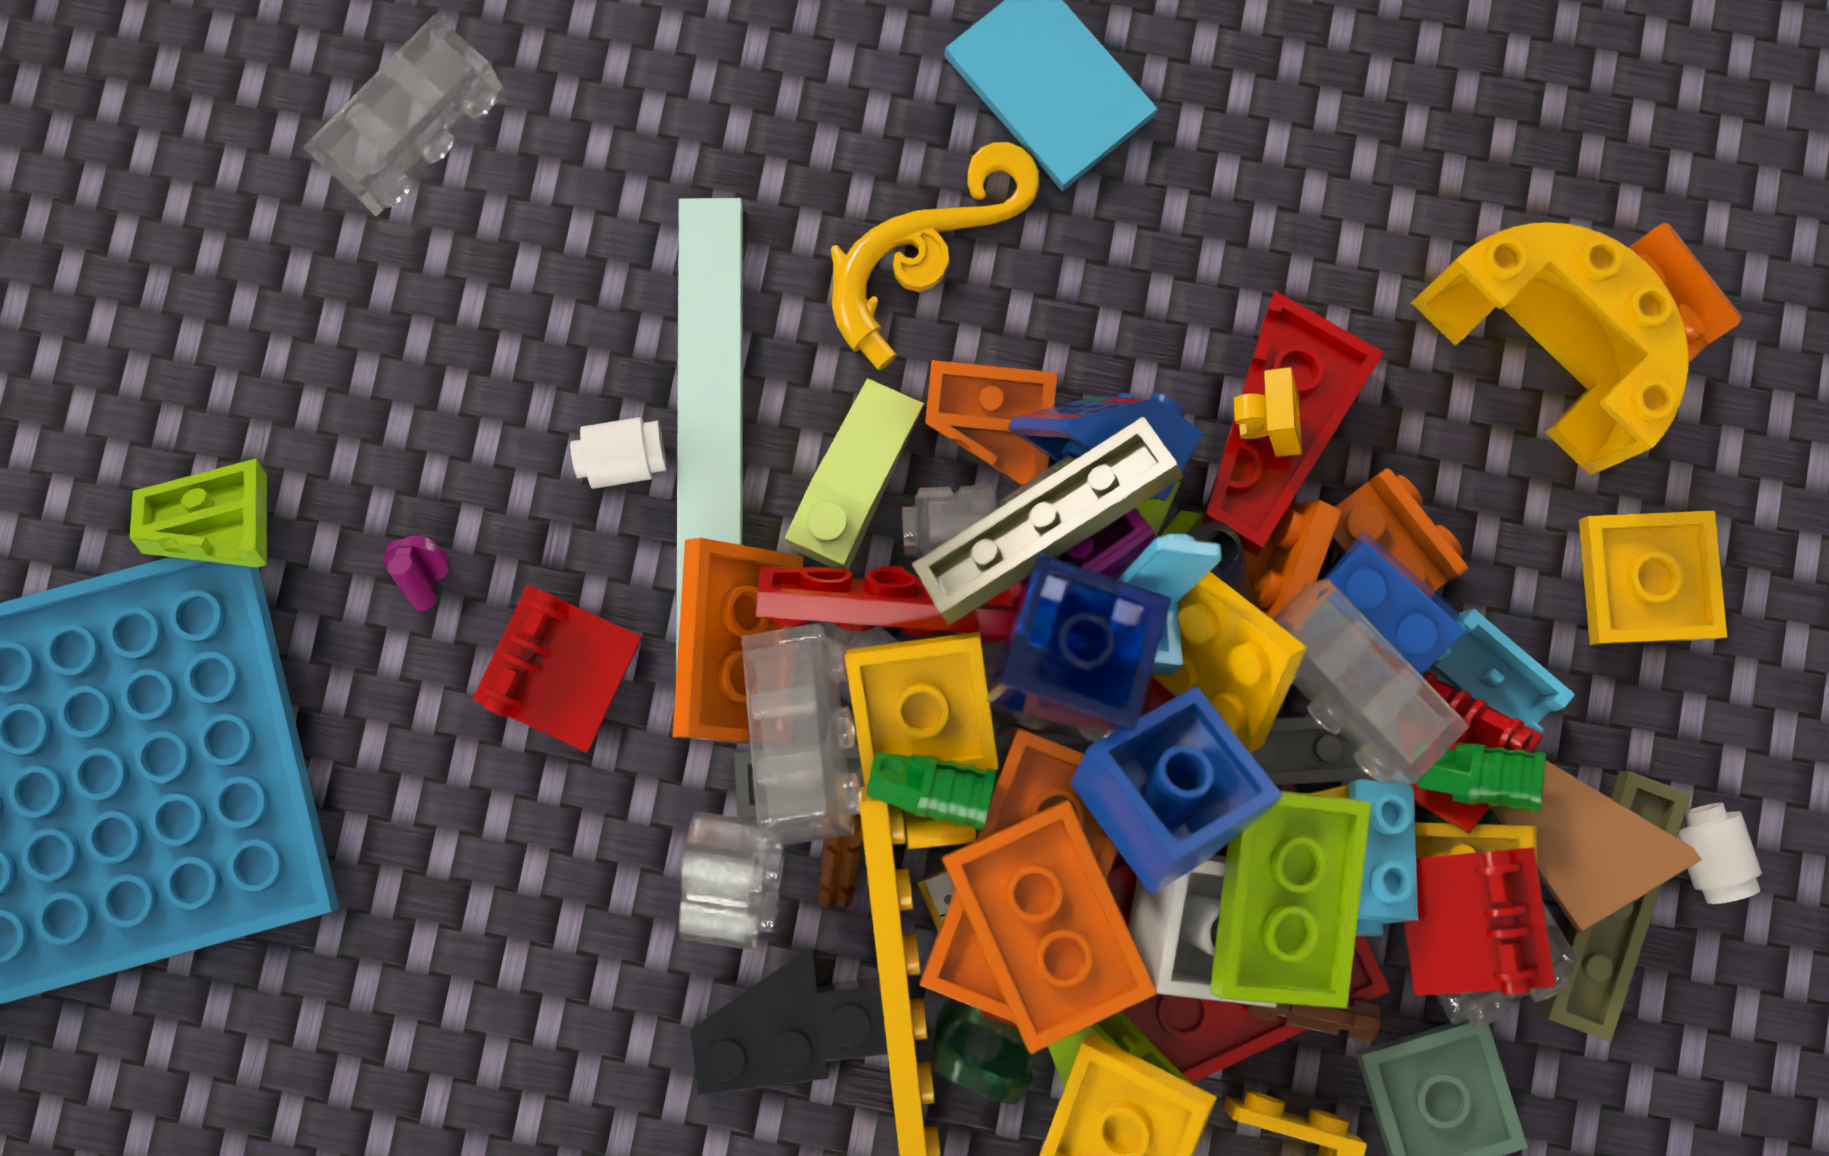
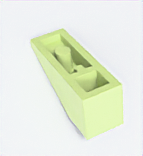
[785,378,924,570]

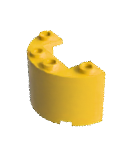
[1411,222,1688,476]

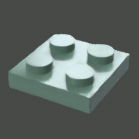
[1355,1014,1528,1156]

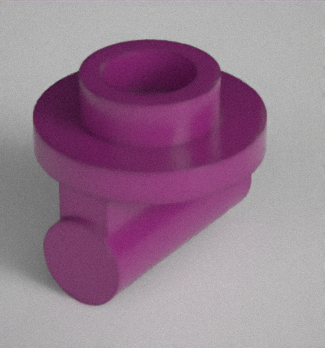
[383,536,450,612]

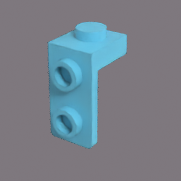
[1104,534,1222,675]
[1348,779,1418,936]

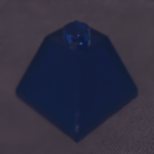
[987,553,1172,731]

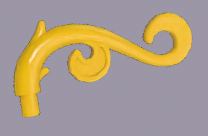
[831,142,1039,371]

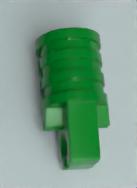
[1417,743,1546,813]
[867,752,996,831]

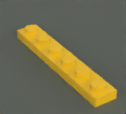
[859,786,941,1156]

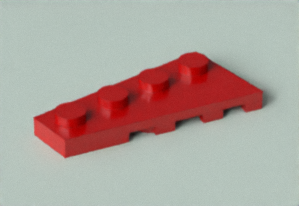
[1201,290,1384,557]
[756,566,1027,642]

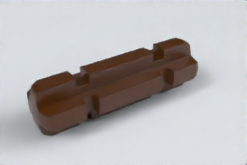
[818,805,863,909]
[1248,998,1381,1042]

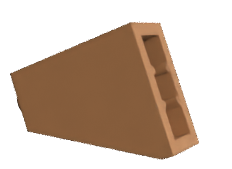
[1491,760,1702,933]

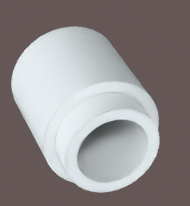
[570,417,667,489]
[1677,803,1762,904]

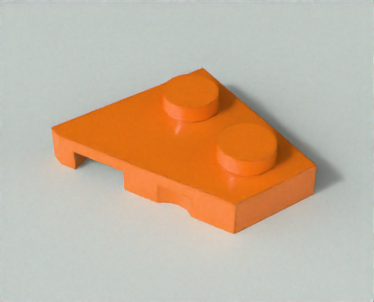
[925,360,1058,490]

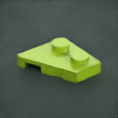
[130,459,267,568]

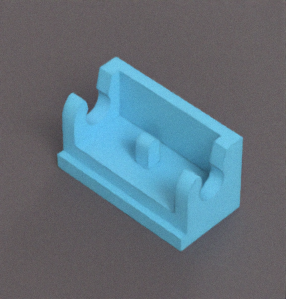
[1424,608,1575,733]

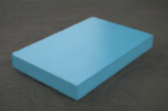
[945,0,1158,192]

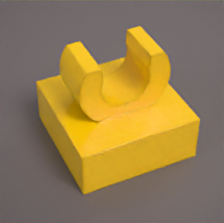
[1234,367,1302,457]

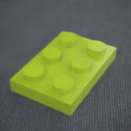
[1210,791,1371,1008]

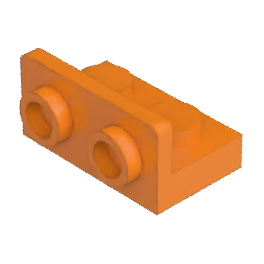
[1628,223,1742,362]
[1330,468,1468,592]
[1243,500,1342,632]

